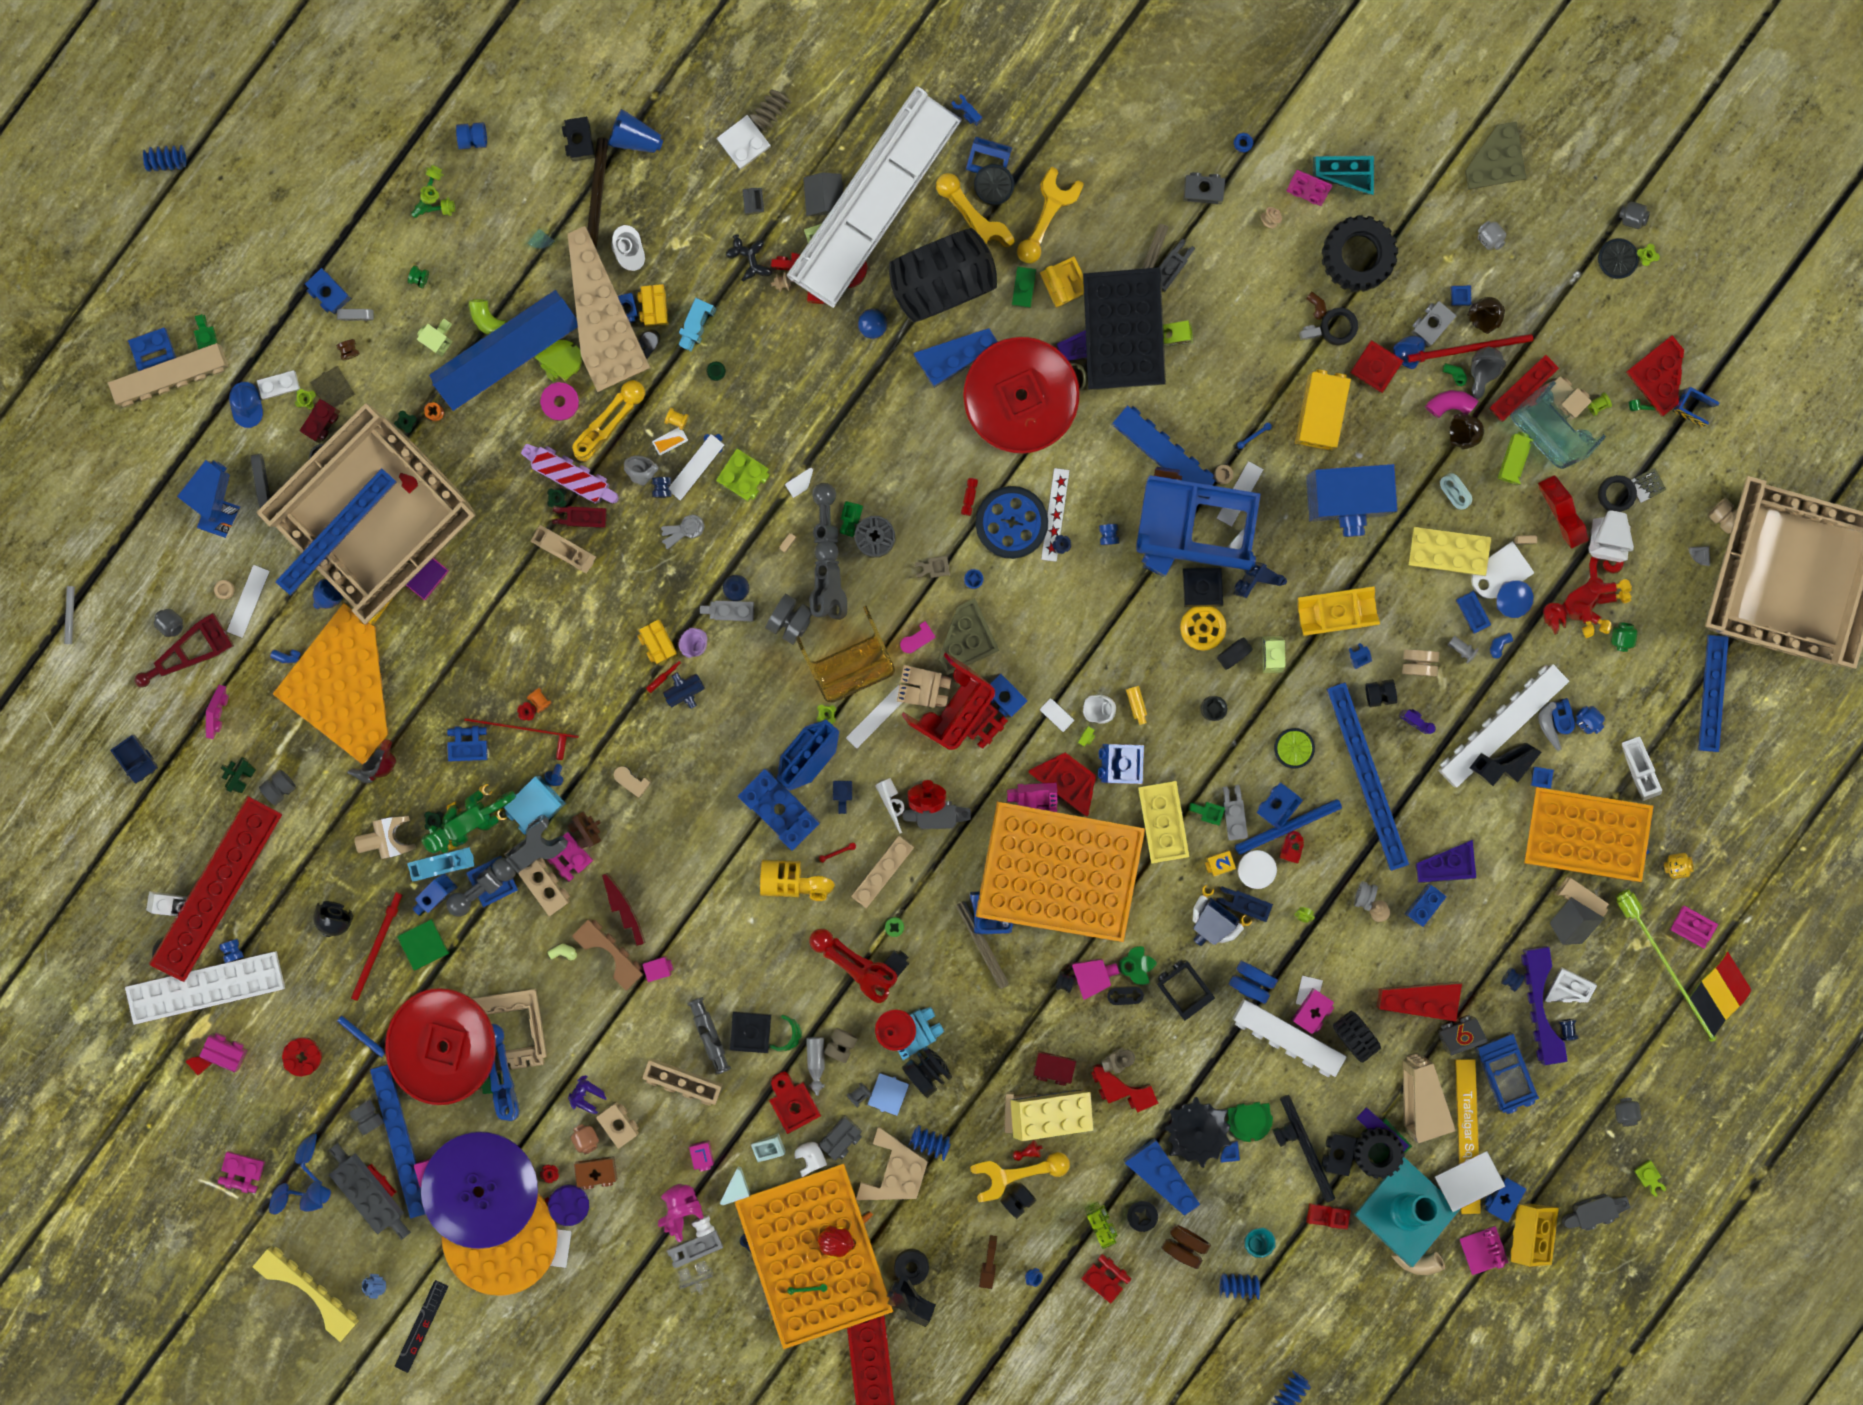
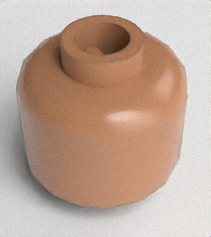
[571,1124,599,1155]

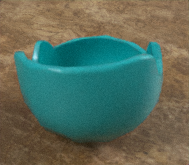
[1245,1228,1276,1258]

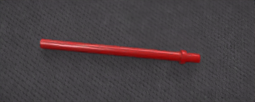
[1407,334,1533,363]

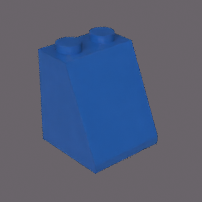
[177,460,230,523]

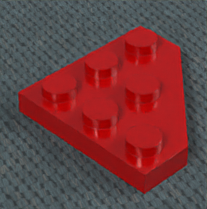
[1626,335,1684,417]

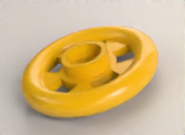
[1180,607,1226,651]

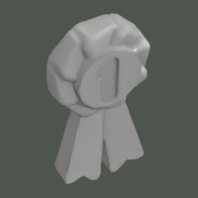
[661,514,705,549]

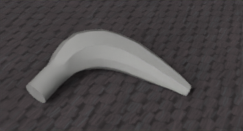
[1538,702,1562,751]

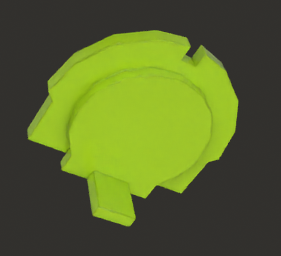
[535,340,583,382]

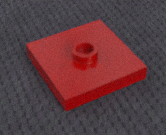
[1350,340,1404,393]

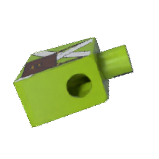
[1163,320,1194,347]

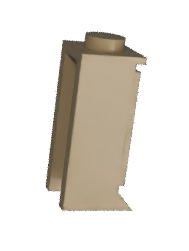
[1555,877,1609,917]

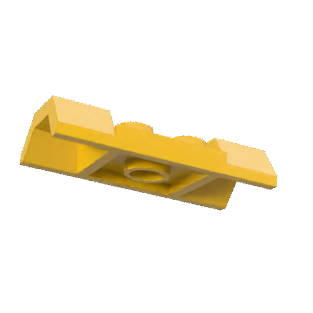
[1298,586,1380,636]

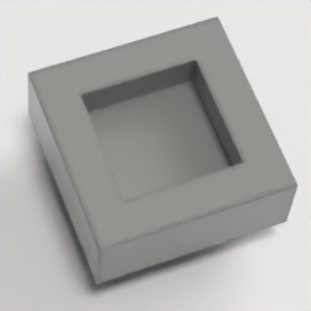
[1299,325,1322,341]

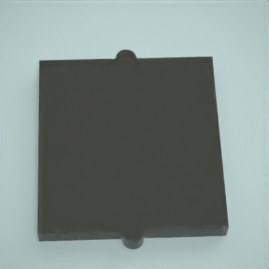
[311,366,356,407]

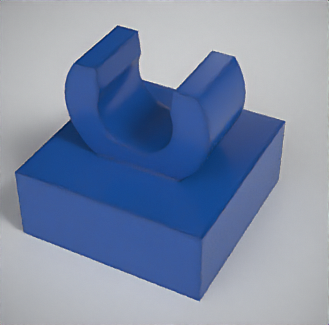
[1349,643,1372,669]

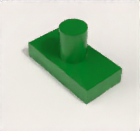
[1012,266,1036,308]

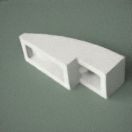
[1622,736,1662,801]

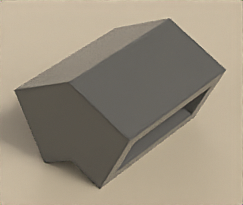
[743,188,764,215]

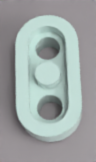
[1440,473,1472,510]

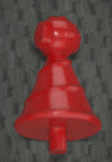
[1013,1140,1043,1161]

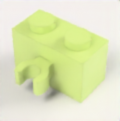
[417,319,453,357]

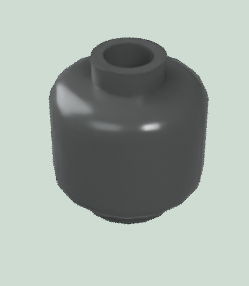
[1619,202,1650,229]
[154,609,183,637]
[1615,1098,1642,1127]

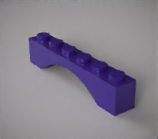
[1521,946,1568,1065]

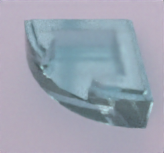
[527,229,555,249]

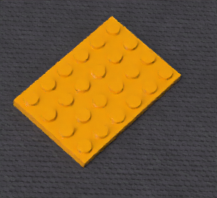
[1524,787,1654,883]

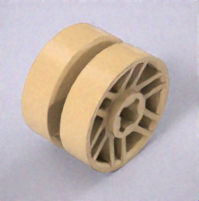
[1402,650,1440,677]

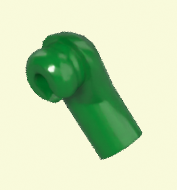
[1442,363,1467,387]

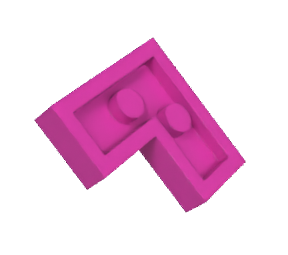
[206,685,229,739]

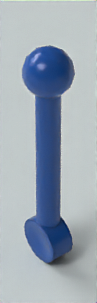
[1237,423,1272,449]

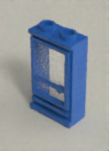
[1475,1032,1539,1114]

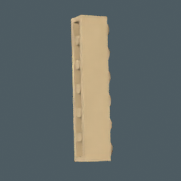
[108,343,229,408]

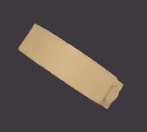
[531,525,596,574]

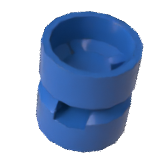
[456,122,487,150]

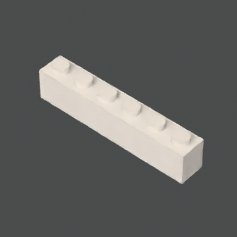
[1232,998,1346,1077]

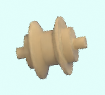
[1261,207,1282,229]
[771,272,793,293]
[1369,900,1390,922]

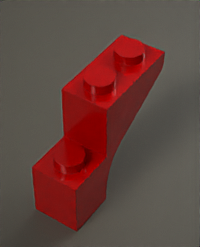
[1538,475,1589,549]
[1091,1064,1159,1113]

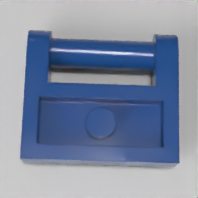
[128,328,176,371]

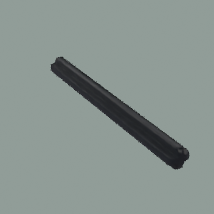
[1280,1095,1335,1203]

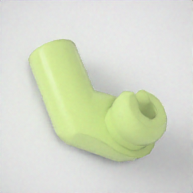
[547,944,577,960]

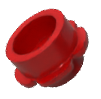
[517,702,536,721]
[540,1164,559,1183]

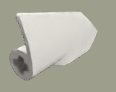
[875,778,905,833]

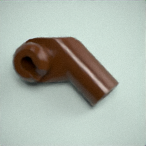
[1306,291,1327,320]

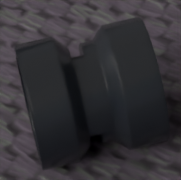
[1272,1122,1298,1147]

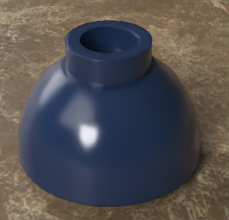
[723,575,749,601]

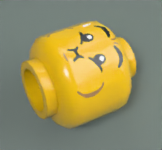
[1664,853,1694,879]

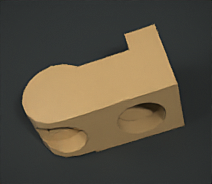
[614,766,651,798]

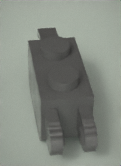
[902,801,971,829]
[1561,1193,1630,1231]

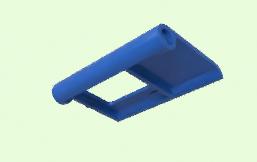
[1136,475,1261,570]

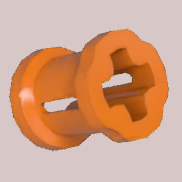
[424,402,444,421]
[527,688,552,713]

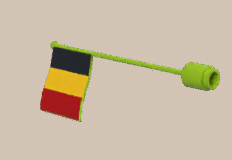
[1616,889,1752,1042]

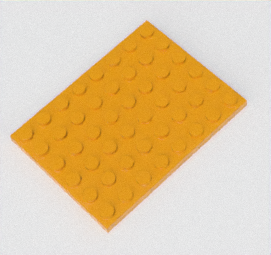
[976,801,1145,942]
[734,1163,894,1349]

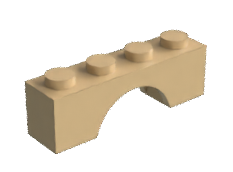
[851,835,914,908]

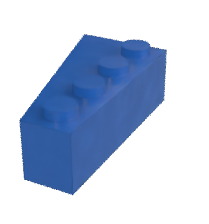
[1123,1138,1200,1216]

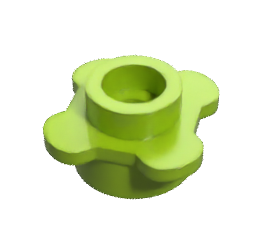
[1637,244,1660,266]
[295,389,316,410]
[817,704,836,724]
[1294,907,1315,923]

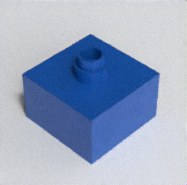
[1306,464,1397,537]

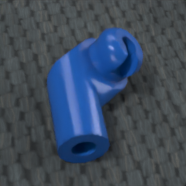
[1490,632,1513,659]

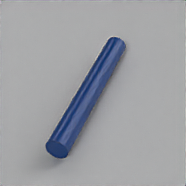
[337,1016,386,1058]

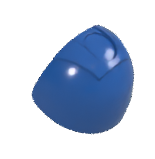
[1393,336,1425,369]

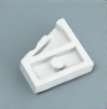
[1544,967,1597,1002]

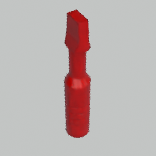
[646,661,681,693]

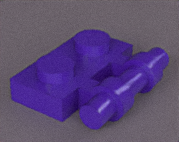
[1398,709,1436,734]

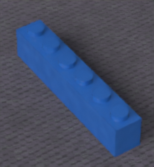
[1111,405,1215,485]

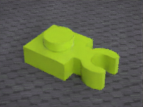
[1634,1160,1666,1197]

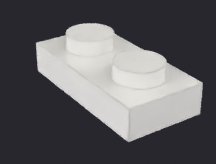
[257,370,300,400]

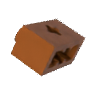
[574,1156,618,1190]

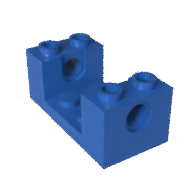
[738,768,821,851]

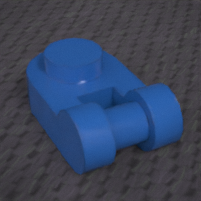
[1548,698,1575,734]

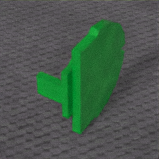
[1227,1102,1273,1142]

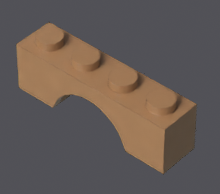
[572,919,644,991]

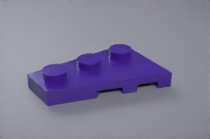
[1416,840,1477,883]

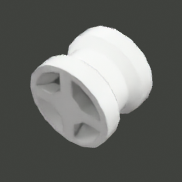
[691,1215,715,1237]

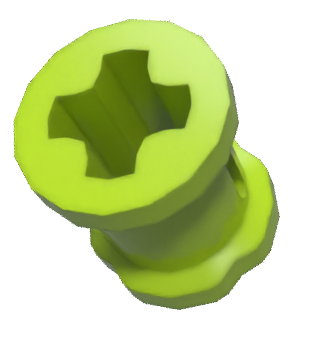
[1587,392,1612,416]

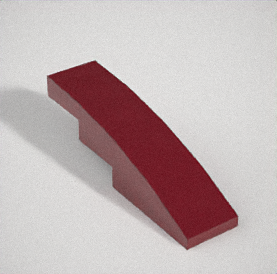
[602,873,646,946]

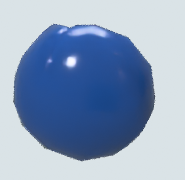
[858,308,887,339]

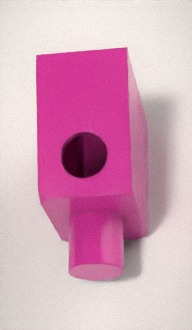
[1071,958,1119,1000]

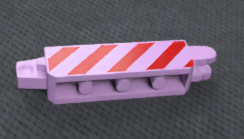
[521,444,619,504]

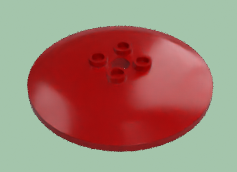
[963,337,1079,453]
[385,988,496,1105]

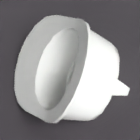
[611,225,645,271]

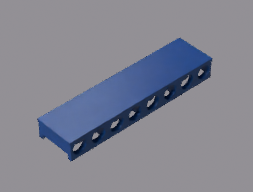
[429,290,578,411]

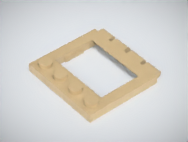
[472,988,547,1072]

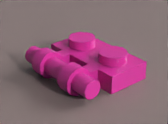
[547,832,594,882]
[218,1151,265,1193]

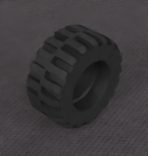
[1321,215,1398,292]

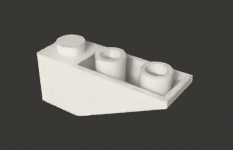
[146,891,188,916]

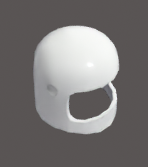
[795,1142,827,1177]

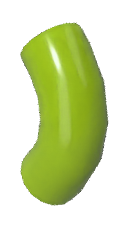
[469,299,508,335]

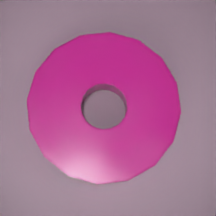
[540,382,579,421]

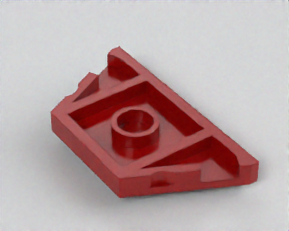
[1028,752,1096,817]

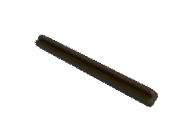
[587,137,608,249]

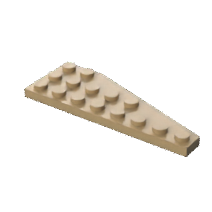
[568,226,651,392]

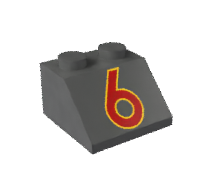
[1437,1015,1488,1056]

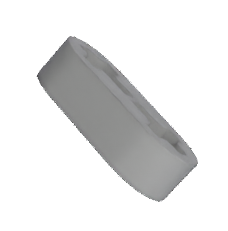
[337,309,374,321]

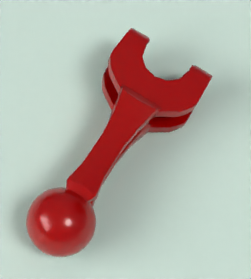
[809,928,897,1003]

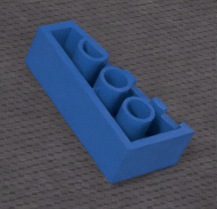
[913,328,998,388]

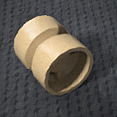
[1708,498,1737,534]

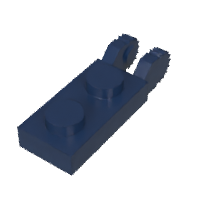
[1216,886,1273,922]

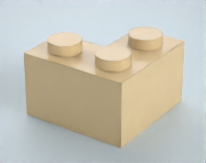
[1540,376,1592,422]

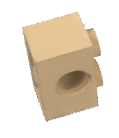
[596,1102,639,1149]

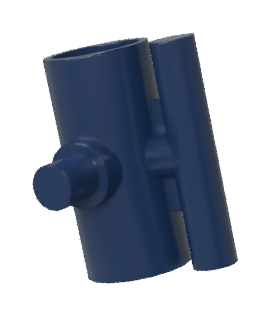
[663,672,705,709]

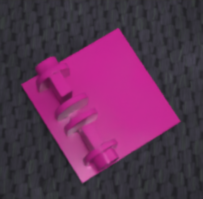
[1286,170,1332,206]
[1459,1226,1509,1275]

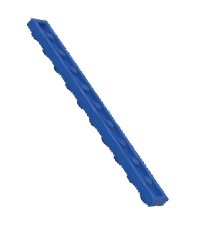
[1327,682,1409,871]

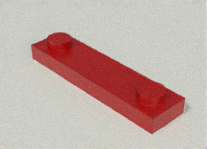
[1489,355,1559,422]

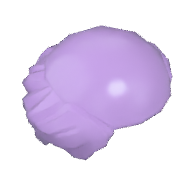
[678,628,707,658]

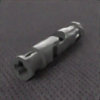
[687,997,731,1075]

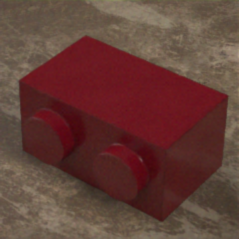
[1033,1051,1076,1086]

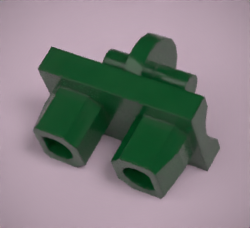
[221,757,256,793]

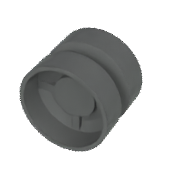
[765,593,812,645]

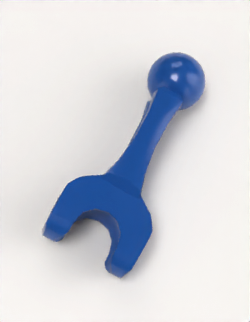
[490,1024,520,1121]

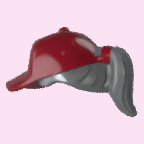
[347,739,396,783]

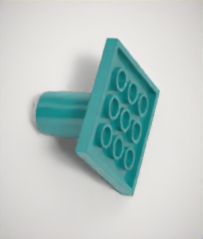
[1354,1157,1460,1268]

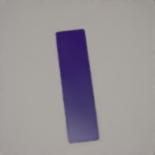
[1357,1107,1409,1152]

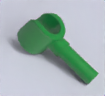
[1628,399,1656,411]

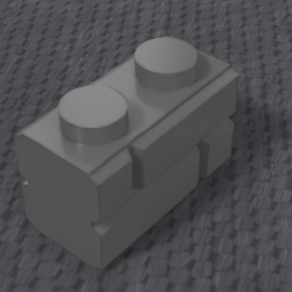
[819,1115,862,1161]

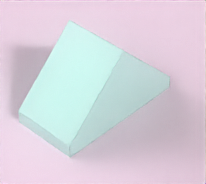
[751,1133,786,1162]
[720,1166,750,1205]

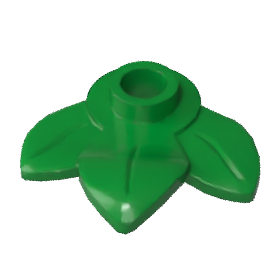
[1118,946,1157,985]

